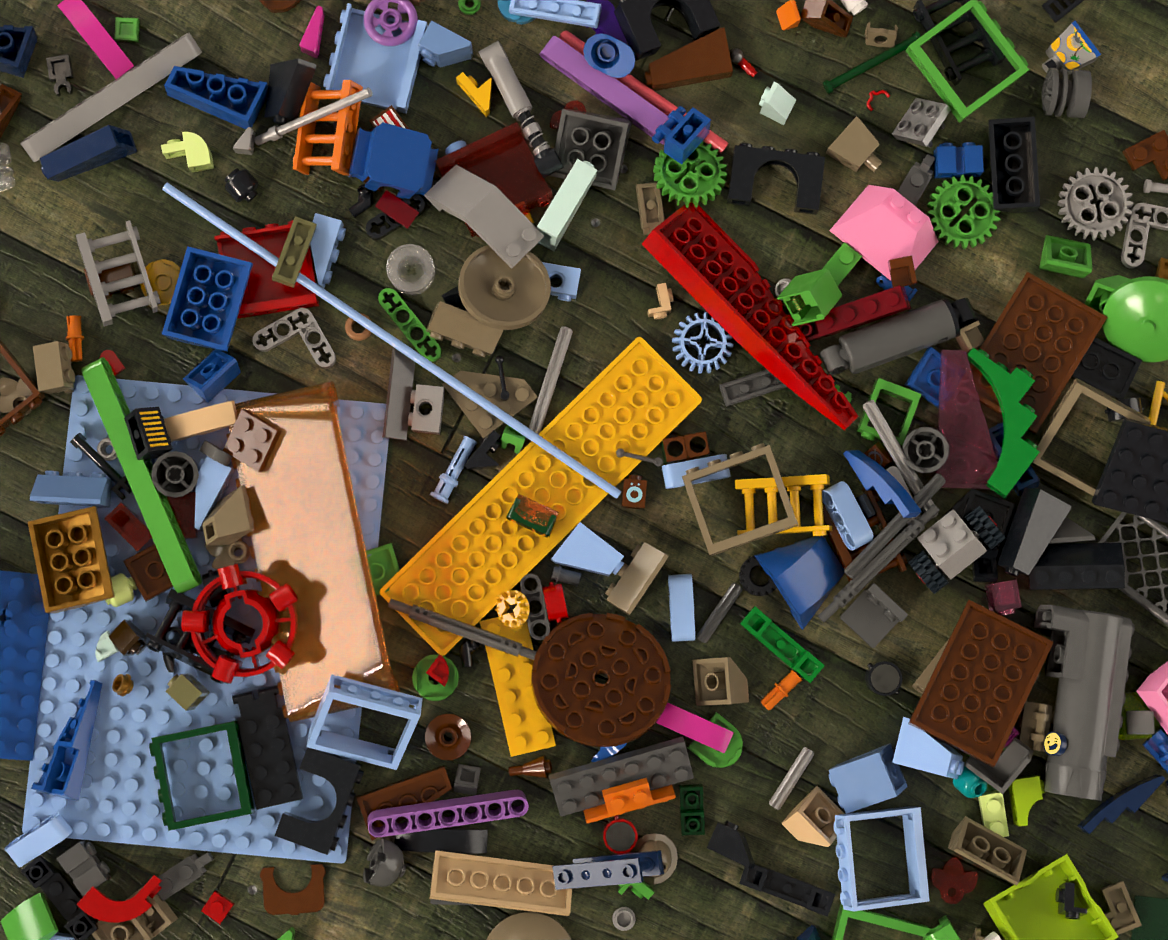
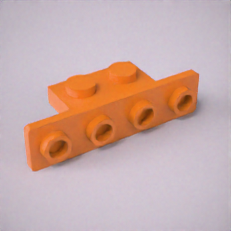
[583,777,676,823]

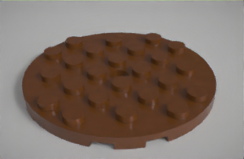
[531,613,671,747]

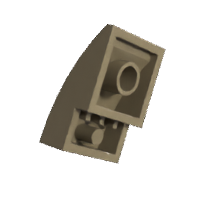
[92,885,178,940]

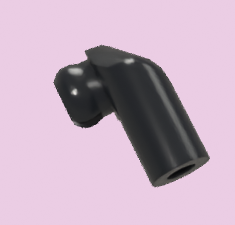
[348,184,373,218]

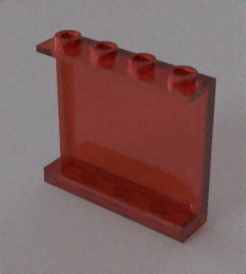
[435,122,554,237]

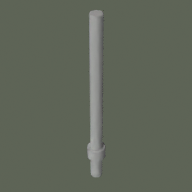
[254,87,372,146]

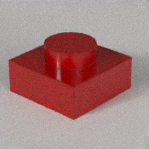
[201,891,235,924]

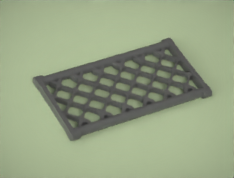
[1098,512,1168,626]

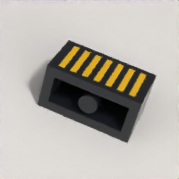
[124,407,173,460]

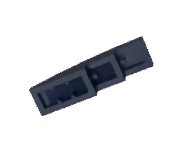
[1077,774,1165,834]

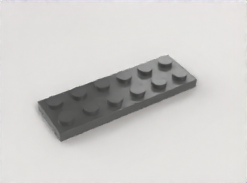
[548,736,694,817]

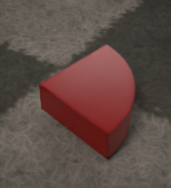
[426,654,449,687]

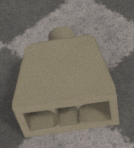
[826,116,883,172]

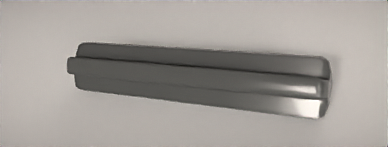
[696,582,743,643]

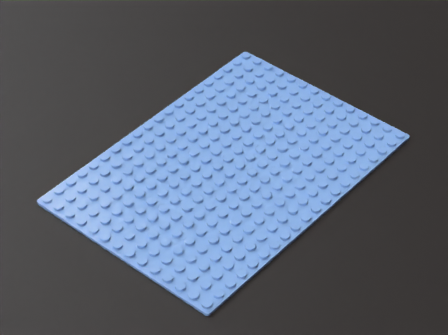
[22,375,389,864]

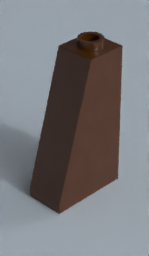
[645,27,733,91]

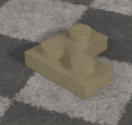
[1100,881,1142,935]

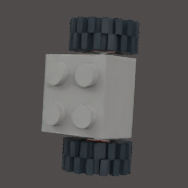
[908,506,1006,594]

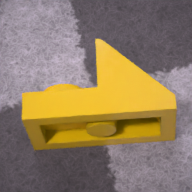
[456,72,492,117]

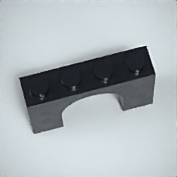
[614,0,721,61]
[727,143,825,215]
[274,747,364,855]

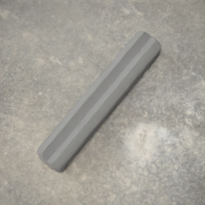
[769,747,814,810]

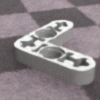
[1121,203,1168,268]
[252,308,336,369]

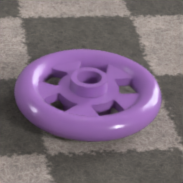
[364,0,418,46]

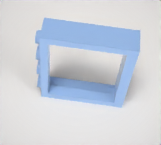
[307,674,423,770]
[833,806,930,911]

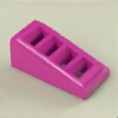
[299,5,325,58]

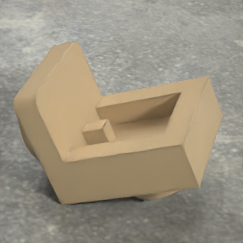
[647,283,674,320]

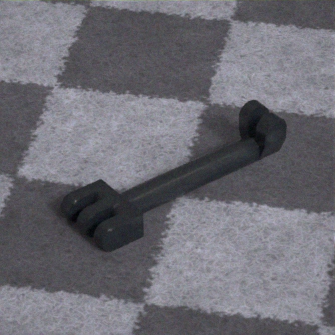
[70,433,132,500]

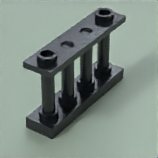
[913,0,1006,86]
[144,588,256,684]

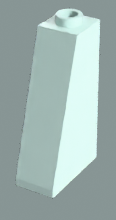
[537,159,597,251]

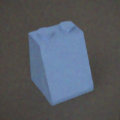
[829,744,908,814]

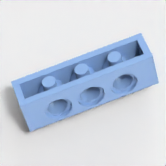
[542,262,581,301]

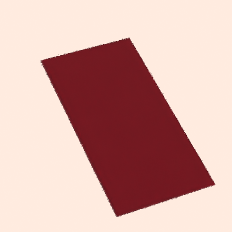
[375,190,419,229]

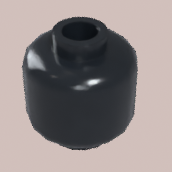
[225,168,259,202]

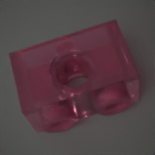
[984,580,1022,615]

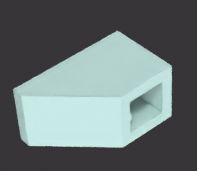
[759,82,796,125]

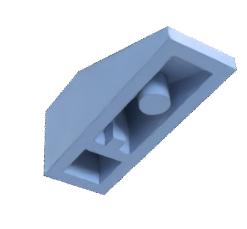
[194,456,235,531]

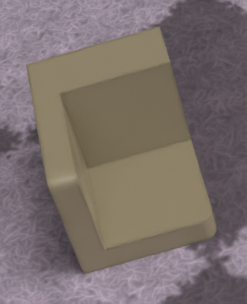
[956,320,984,354]

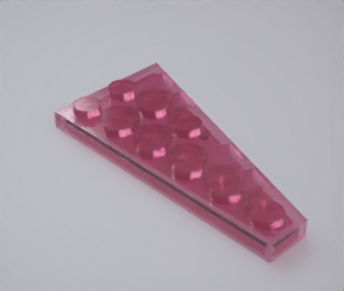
[936,350,998,489]

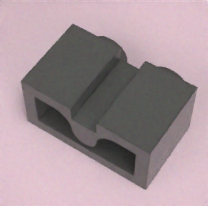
[56,840,111,897]

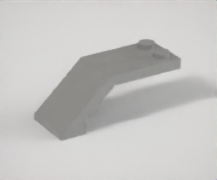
[424,165,544,269]

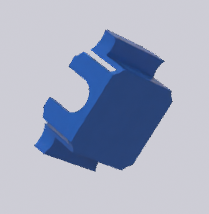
[349,122,438,199]

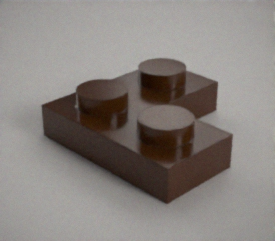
[1122,130,1168,181]

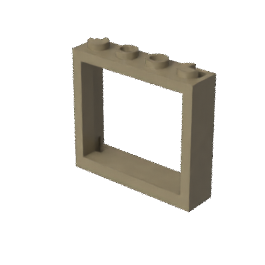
[1032,378,1151,496]
[682,443,799,556]

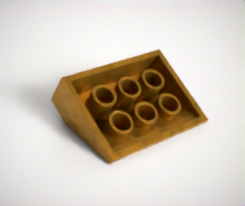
[28,506,115,613]

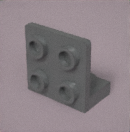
[840,583,908,648]

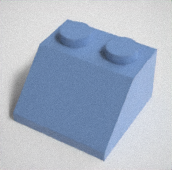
[418,21,473,67]

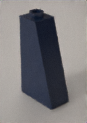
[40,125,138,182]

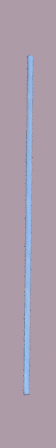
[162,182,622,499]

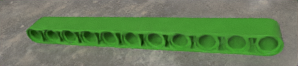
[81,357,202,593]

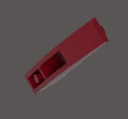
[797,285,911,342]

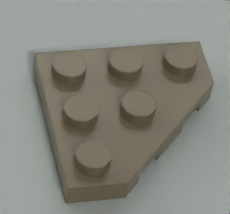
[442,371,538,439]

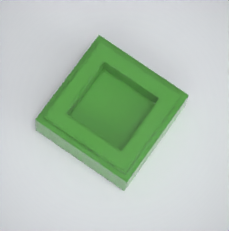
[114,17,140,42]

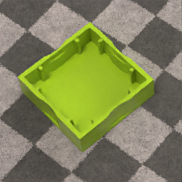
[983,854,1118,940]

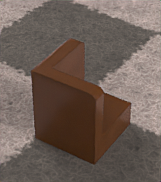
[888,256,917,287]

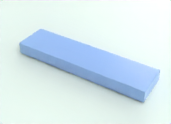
[509,0,602,28]

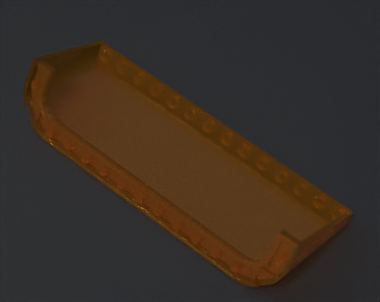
[226,381,400,722]

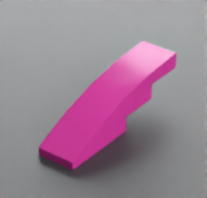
[57,0,134,79]

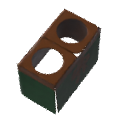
[661,431,710,465]

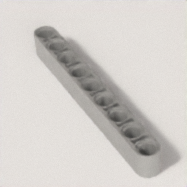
[20,32,202,162]

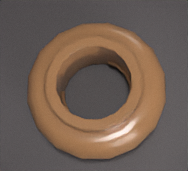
[345,313,372,341]

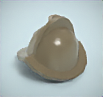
[632,833,678,885]

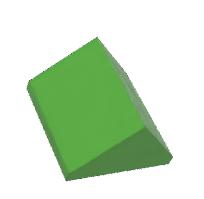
[1039,235,1092,278]

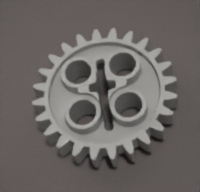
[1057,167,1133,241]

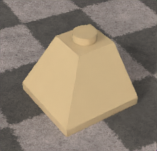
[782,786,844,847]

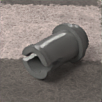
[551,565,581,587]

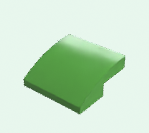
[1,893,59,940]

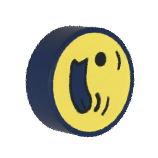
[1043,732,1067,756]

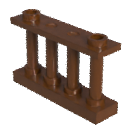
[823,487,908,589]

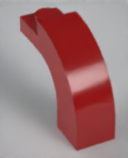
[76,875,162,923]

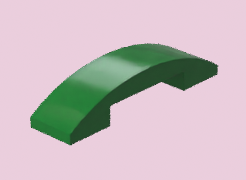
[740,606,825,683]

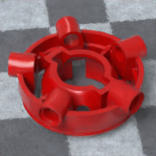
[181,564,299,683]

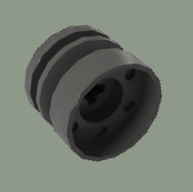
[1042,67,1092,119]

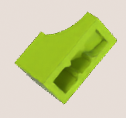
[1008,775,1045,826]

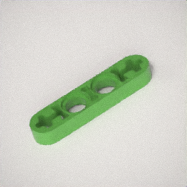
[378,288,442,362]

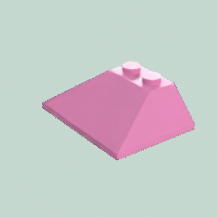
[830,185,939,281]

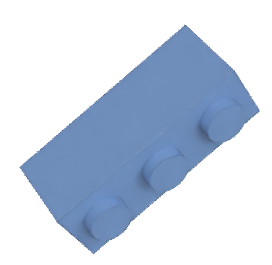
[30,471,112,507]

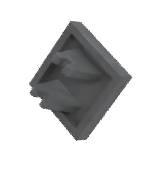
[892,98,951,148]

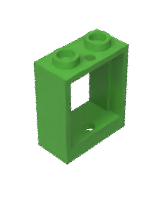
[857,378,921,446]

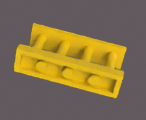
[735,474,833,536]

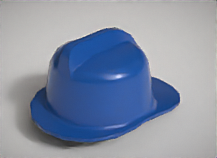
[583,33,635,78]

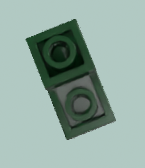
[679,784,705,835]

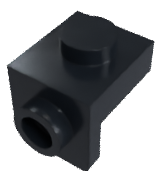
[972,545,999,582]
[1055,882,1087,920]

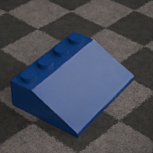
[162,246,253,351]

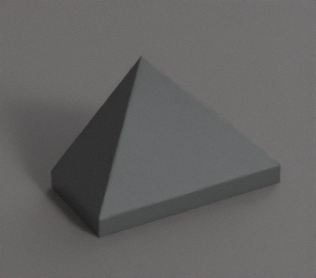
[1049,517,1095,544]

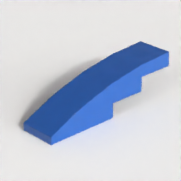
[843,450,922,518]

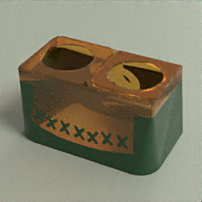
[506,494,559,538]

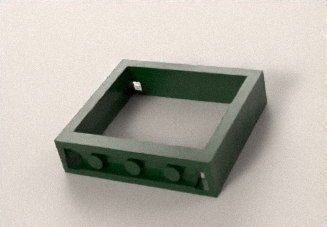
[149,721,255,831]

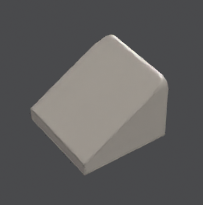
[233,127,255,155]

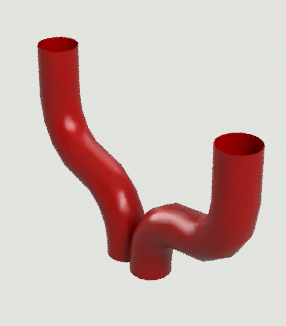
[867,90,890,111]

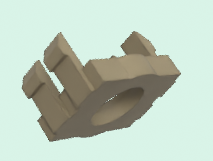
[864,22,898,48]

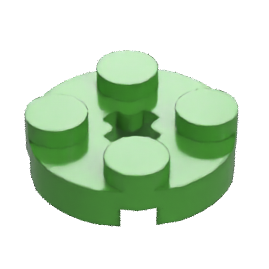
[412,655,459,701]

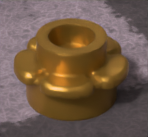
[112,674,134,696]

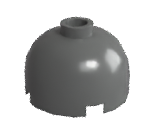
[903,427,949,473]
[151,451,199,498]
[363,838,406,887]

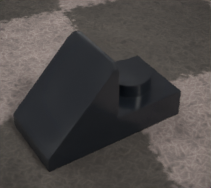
[464,430,502,470]

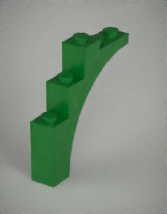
[966,348,1040,499]

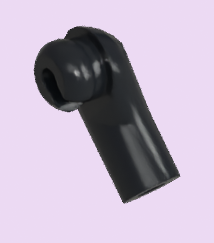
[460,639,482,668]

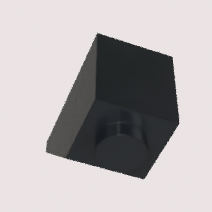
[707,820,755,869]

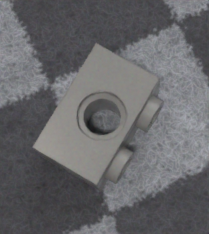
[408,384,445,435]

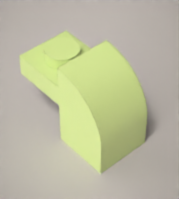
[161,132,214,172]

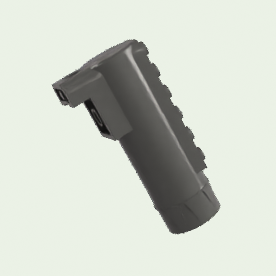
[1034,605,1135,801]

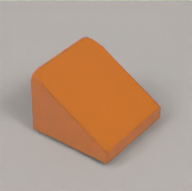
[776,0,801,31]

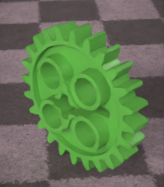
[653,141,727,208]
[926,175,1001,249]

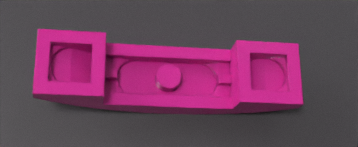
[656,702,734,754]

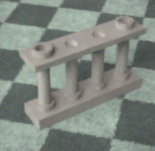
[76,220,161,327]

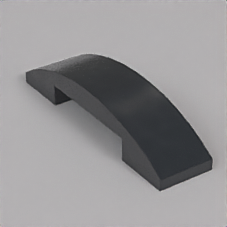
[394,828,488,854]
[739,864,835,917]

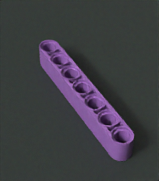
[540,36,676,145]
[367,790,529,837]

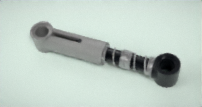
[479,40,564,178]

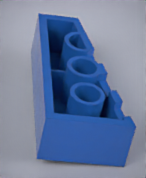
[164,66,268,129]

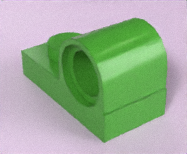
[925,915,961,940]

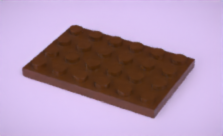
[957,272,1107,434]
[908,600,1054,767]

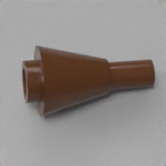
[508,755,552,778]

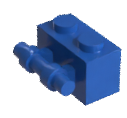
[652,106,711,164]

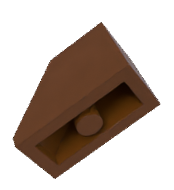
[800,0,853,37]

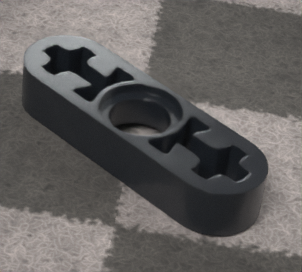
[366,194,425,240]

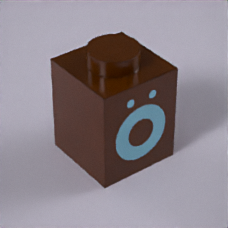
[621,475,647,510]

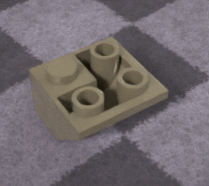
[202,486,254,546]

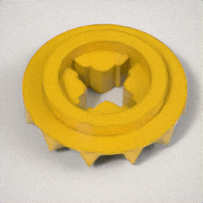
[495,590,530,627]

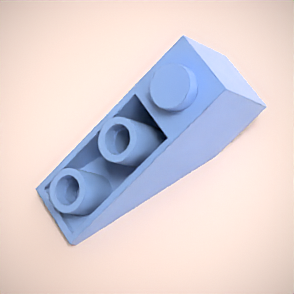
[310,213,346,289]

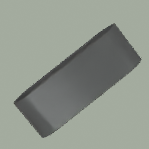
[520,574,550,640]

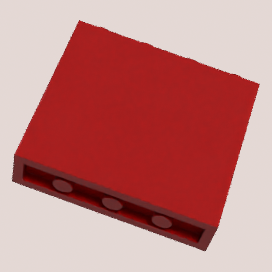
[214,220,319,319]

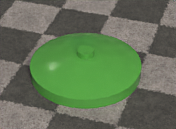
[1102,276,1168,362]

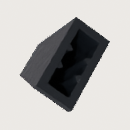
[265,58,316,125]

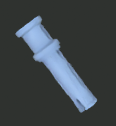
[430,436,477,504]

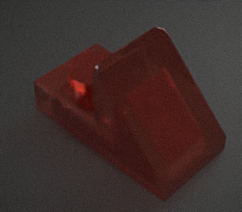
[104,502,152,552]

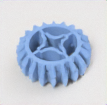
[672,312,734,374]

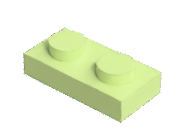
[978,790,1009,837]

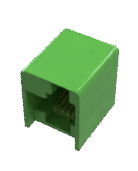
[777,268,842,326]

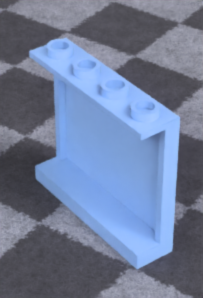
[323,3,428,114]

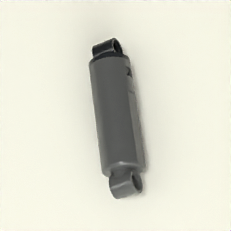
[820,298,978,375]

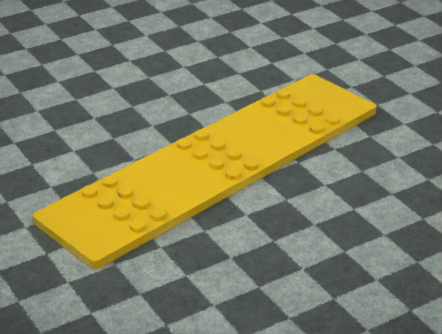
[380,337,702,656]

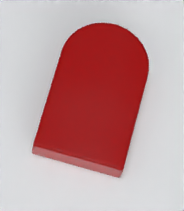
[100,350,126,376]

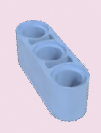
[661,454,731,489]
[822,481,873,550]
[668,574,695,642]
[5,812,73,867]

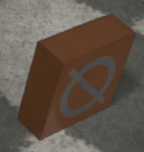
[864,442,893,467]

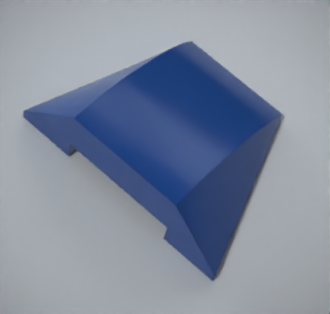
[754,536,845,630]

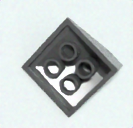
[550,108,633,190]

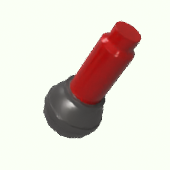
[729,48,758,77]

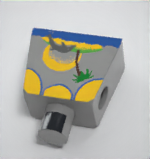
[1042,21,1101,75]

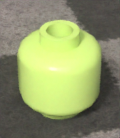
[105,573,137,607]

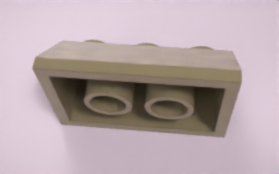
[426,301,503,358]
[605,542,669,615]
[948,816,1027,885]

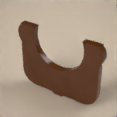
[260,864,326,915]

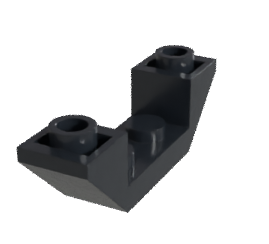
[21,855,99,940]

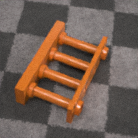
[293,80,363,175]

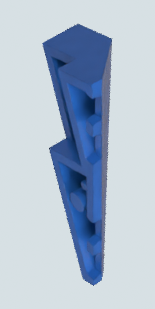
[31,680,103,801]

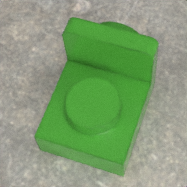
[618,881,654,900]

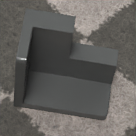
[965,737,1034,794]

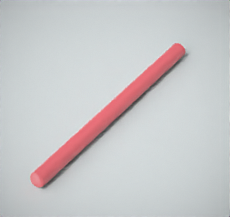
[559,30,729,154]

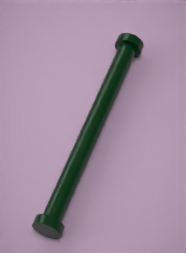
[823,31,921,94]

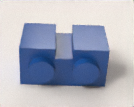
[933,142,984,178]

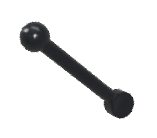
[495,355,510,401]

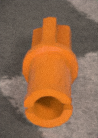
[66,315,84,362]
[761,670,802,710]

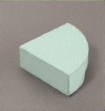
[95,630,119,662]

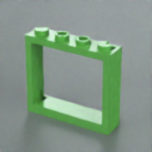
[906,0,1029,123]
[832,903,933,940]

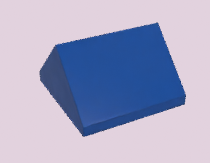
[183,349,241,403]

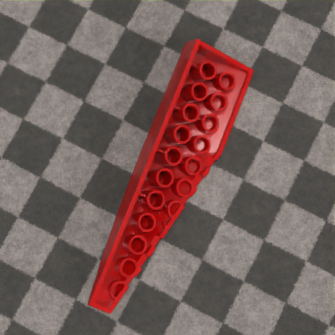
[642,202,859,430]

